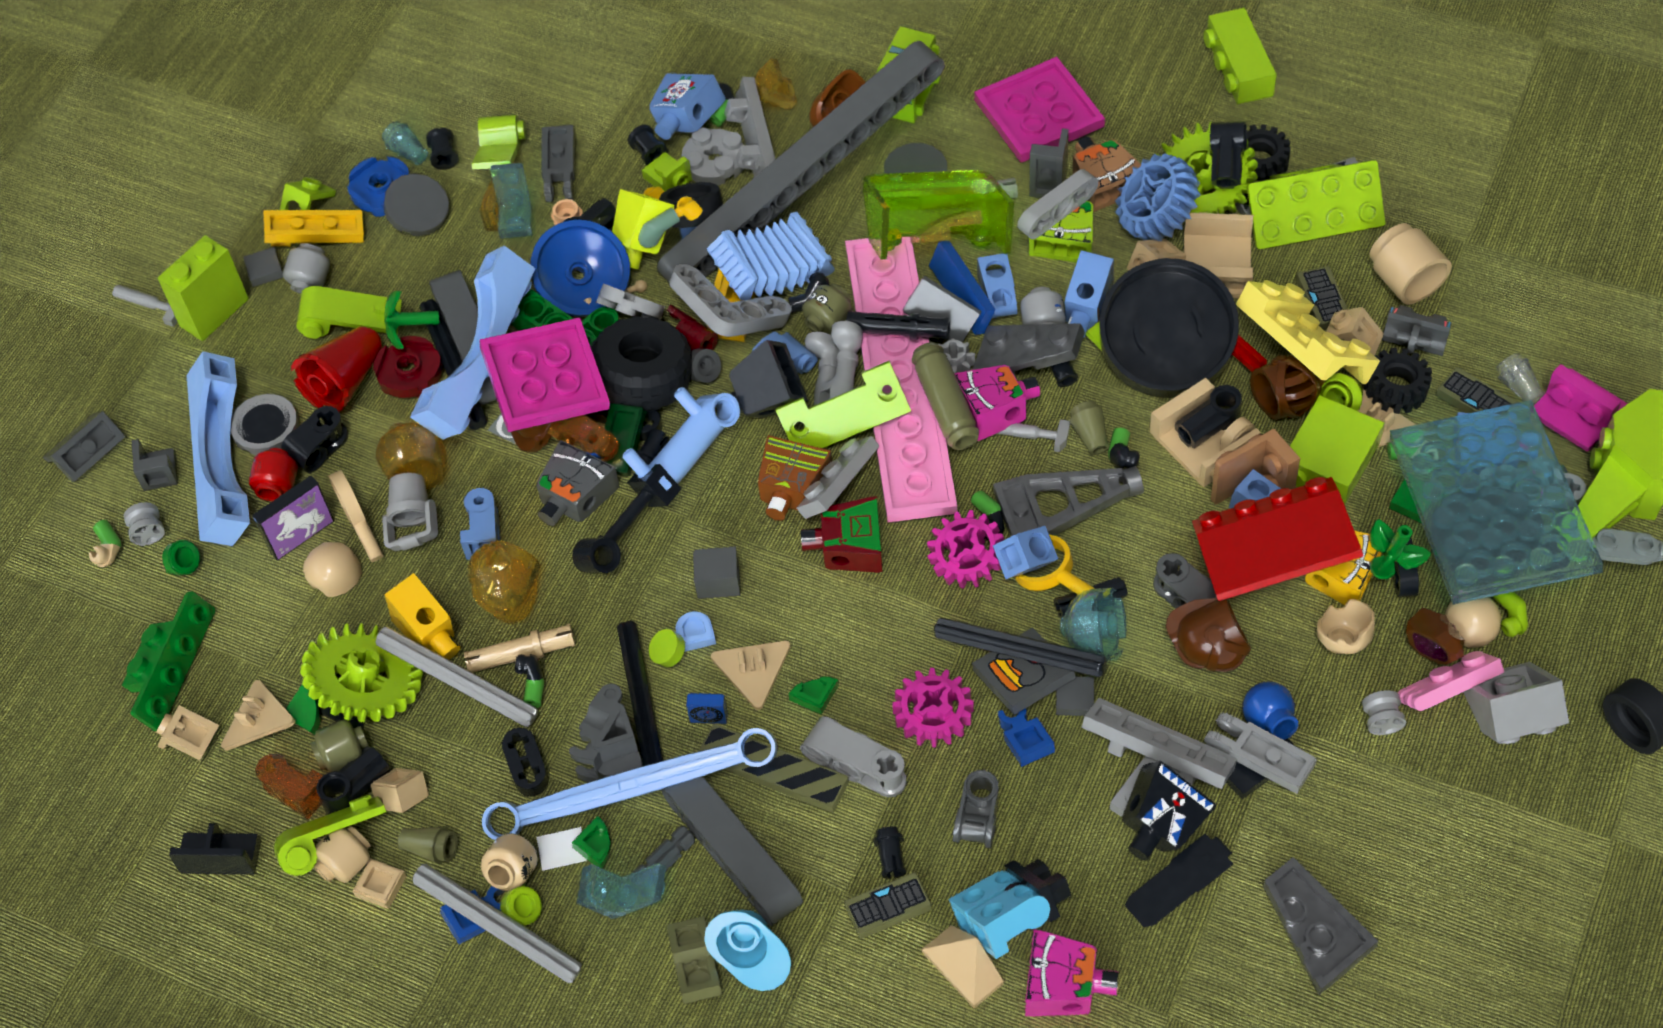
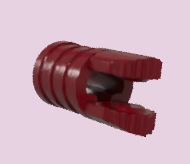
[666,304,718,351]

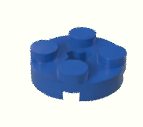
[347,156,410,217]

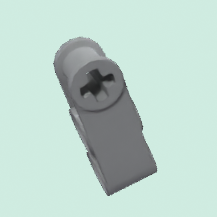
[800,716,907,797]

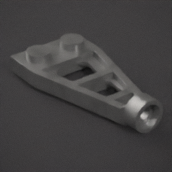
[993,466,1144,537]

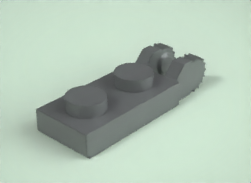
[541,125,575,202]

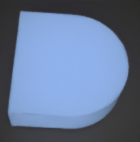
[676,611,716,652]

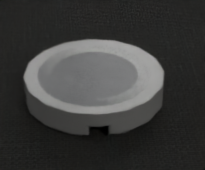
[231,394,299,455]

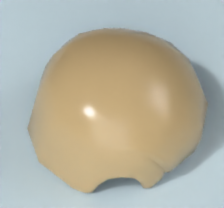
[303,542,362,597]
[1444,592,1501,648]
[1317,599,1375,654]

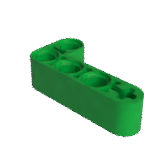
[511,289,619,347]

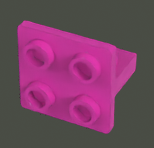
[1530,364,1628,451]

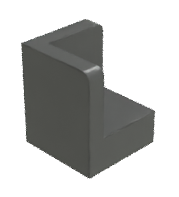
[132,439,178,491]
[693,547,741,599]

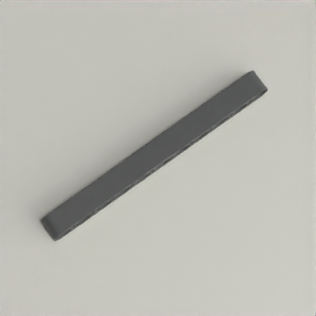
[657,41,945,282]

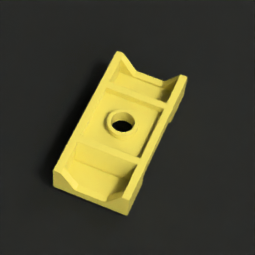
[1236,280,1380,384]

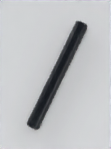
[419,299,487,430]
[934,617,1107,677]
[617,621,663,766]

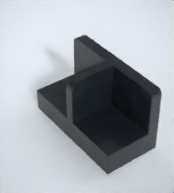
[169,823,261,875]

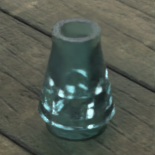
[382,121,429,165]

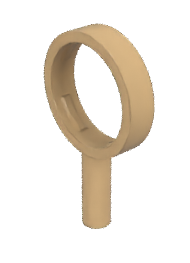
[328,470,384,562]

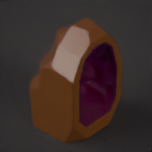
[1406,607,1465,665]

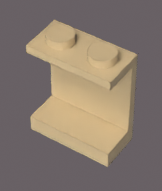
[1183,212,1253,298]
[1150,378,1261,488]

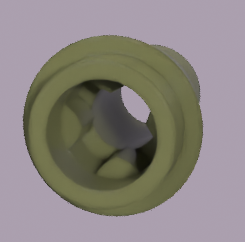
[1070,401,1109,455]
[398,826,458,864]

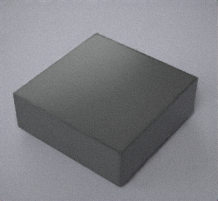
[243,247,283,287]
[1056,677,1094,716]

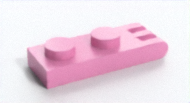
[1398,651,1504,711]

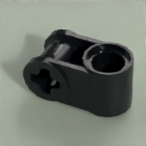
[281,406,349,473]

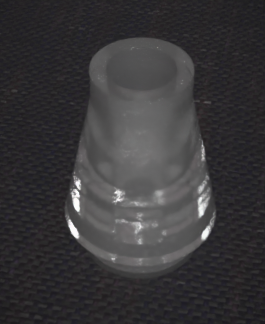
[1496,353,1545,406]

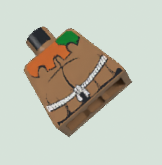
[1072,137,1141,212]

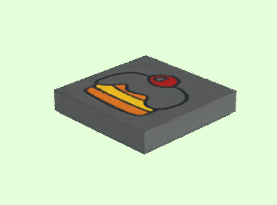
[972,627,1075,715]

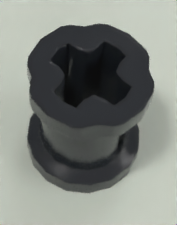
[628,124,668,166]
[426,127,459,170]

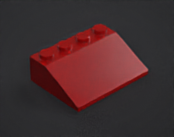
[1192,477,1364,601]

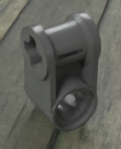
[1153,553,1217,609]
[953,770,999,849]

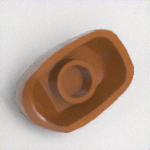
[809,70,866,127]

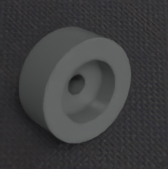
[691,348,721,383]

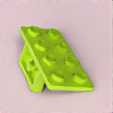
[1247,160,1386,249]

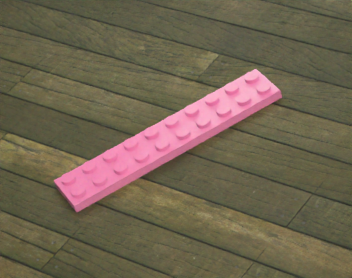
[845,233,957,523]

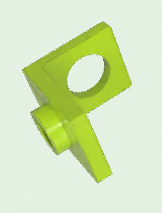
[280,177,336,210]

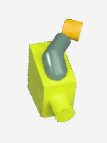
[612,186,703,270]

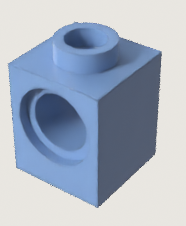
[993,526,1058,579]

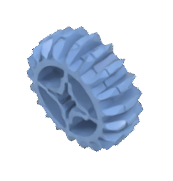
[1115,153,1201,241]

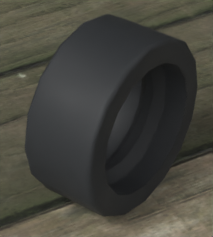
[659,182,723,228]
[1603,678,1663,754]

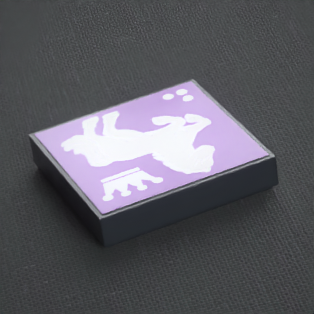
[253,475,334,561]

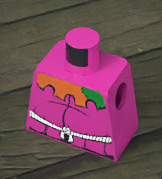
[955,365,1040,441]
[1025,930,1119,1016]

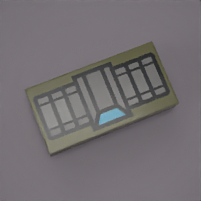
[1296,266,1348,330]
[1436,367,1517,420]
[844,872,931,940]

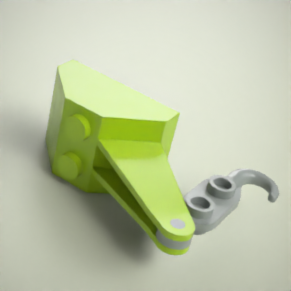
[1556,389,1663,565]

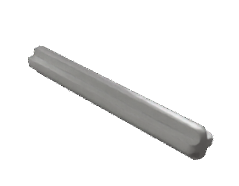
[375,627,538,727]
[413,864,582,983]

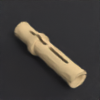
[464,623,576,673]

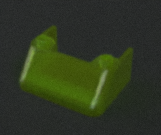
[863,170,1014,260]

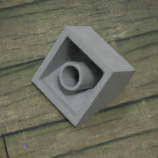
[1463,662,1569,744]

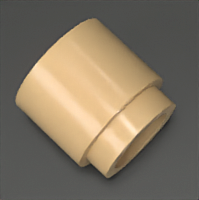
[1370,223,1452,305]

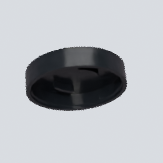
[1099,258,1239,398]

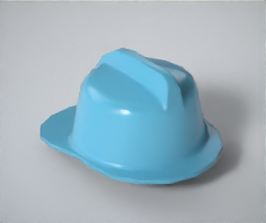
[705,910,791,991]

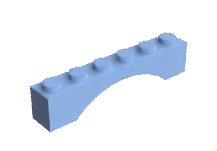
[410,245,535,440]
[187,351,250,546]

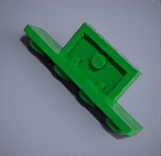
[121,591,215,731]

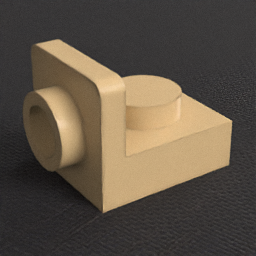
[1127,238,1187,271]
[1326,307,1383,356]
[156,705,219,760]

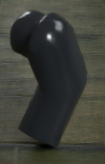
[788,272,830,314]

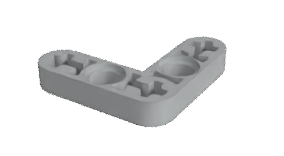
[669,264,792,337]

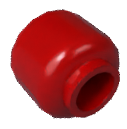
[248,448,298,501]

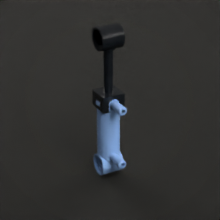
[572,387,740,573]

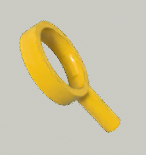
[1015,535,1096,601]

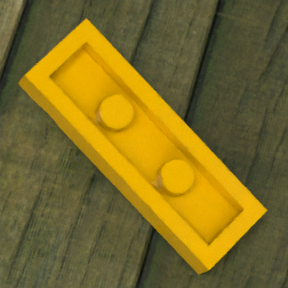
[263,210,364,247]

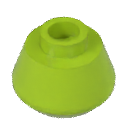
[1320,373,1363,411]

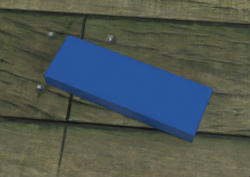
[929,240,996,335]

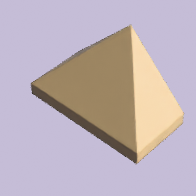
[922,925,1004,1008]

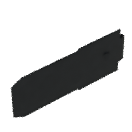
[1125,833,1233,928]

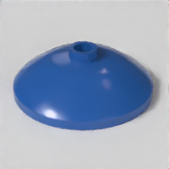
[530,220,630,317]

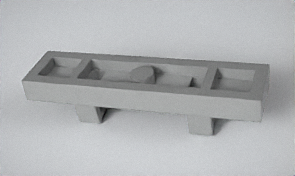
[724,77,776,178]
[1081,698,1237,789]

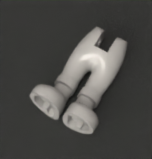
[805,321,863,405]

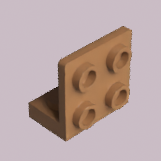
[1211,429,1300,505]

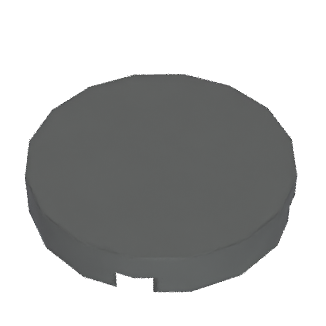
[884,143,947,199]
[383,173,449,236]

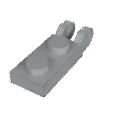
[1204,712,1317,794]

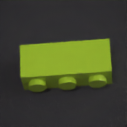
[1203,7,1277,105]

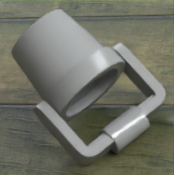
[382,473,438,551]

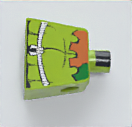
[1029,201,1093,263]

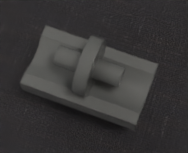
[1382,305,1452,356]

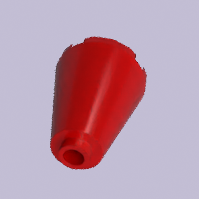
[291,326,382,412]

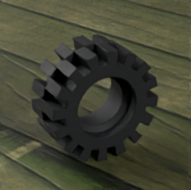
[1246,124,1291,183]
[1364,348,1432,414]

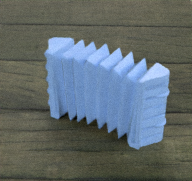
[707,211,835,300]

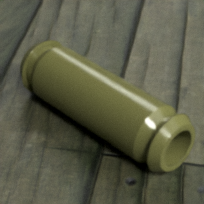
[912,342,980,450]

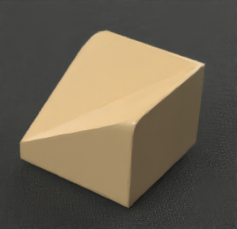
[370,768,428,813]

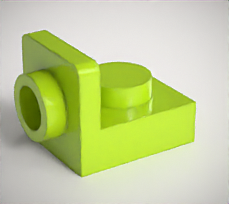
[642,152,692,191]

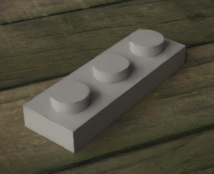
[796,436,879,519]

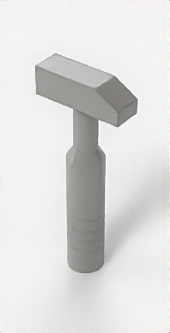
[112,285,177,327]
[996,419,1070,452]

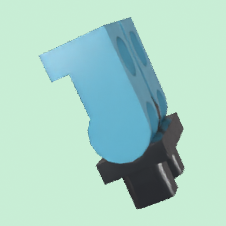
[949,859,1072,959]

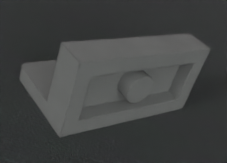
[1029,128,1069,198]
[43,411,126,482]

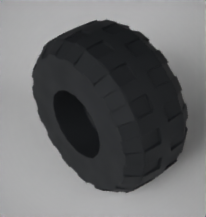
[591,316,692,411]

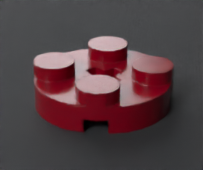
[373,336,443,398]

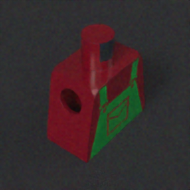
[801,496,883,573]

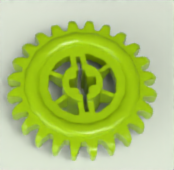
[1156,122,1258,222]
[300,623,423,722]

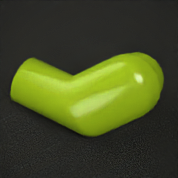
[1492,584,1528,637]

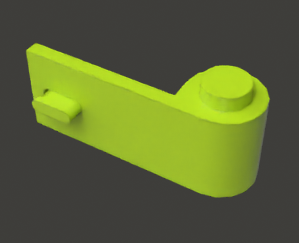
[472,115,526,174]
[296,286,402,339]
[274,794,386,876]

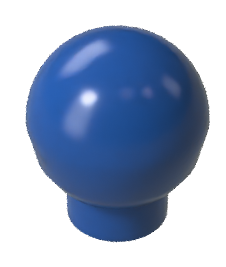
[1242,681,1298,740]

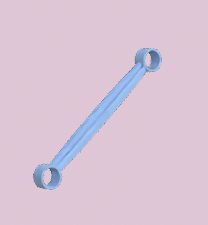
[482,728,777,840]

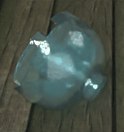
[1060,588,1127,661]

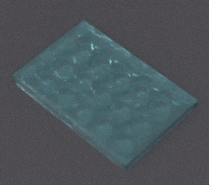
[1390,400,1603,605]

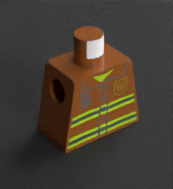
[758,435,832,521]

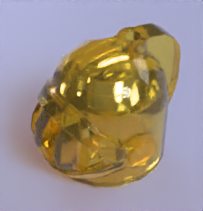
[375,422,446,490]
[468,540,541,624]

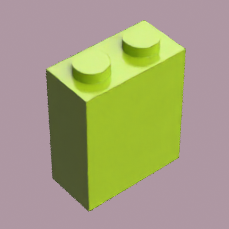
[157,235,249,342]
[1290,395,1385,505]

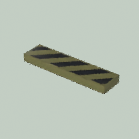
[699,723,849,813]

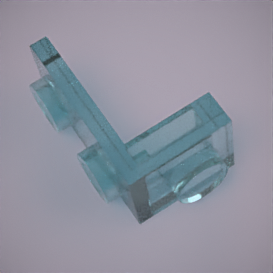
[491,163,532,239]
[576,863,666,919]

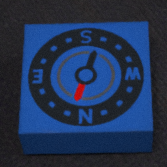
[686,693,728,724]

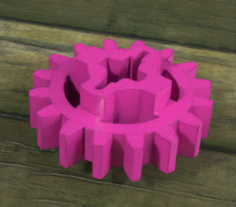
[927,510,1005,589]
[892,668,974,748]

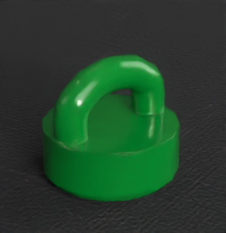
[162,540,200,576]

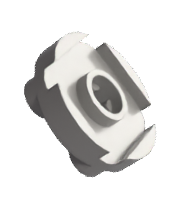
[682,128,744,185]
[596,284,665,321]

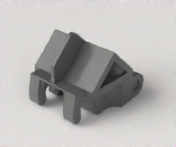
[569,684,643,782]

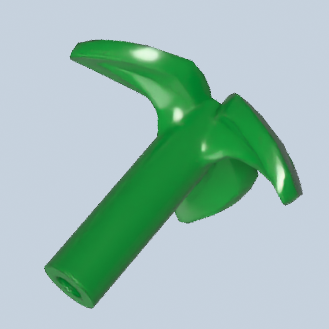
[384,291,439,349]
[1370,519,1431,580]

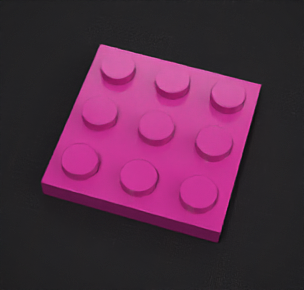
[974,57,1105,163]
[480,318,610,432]

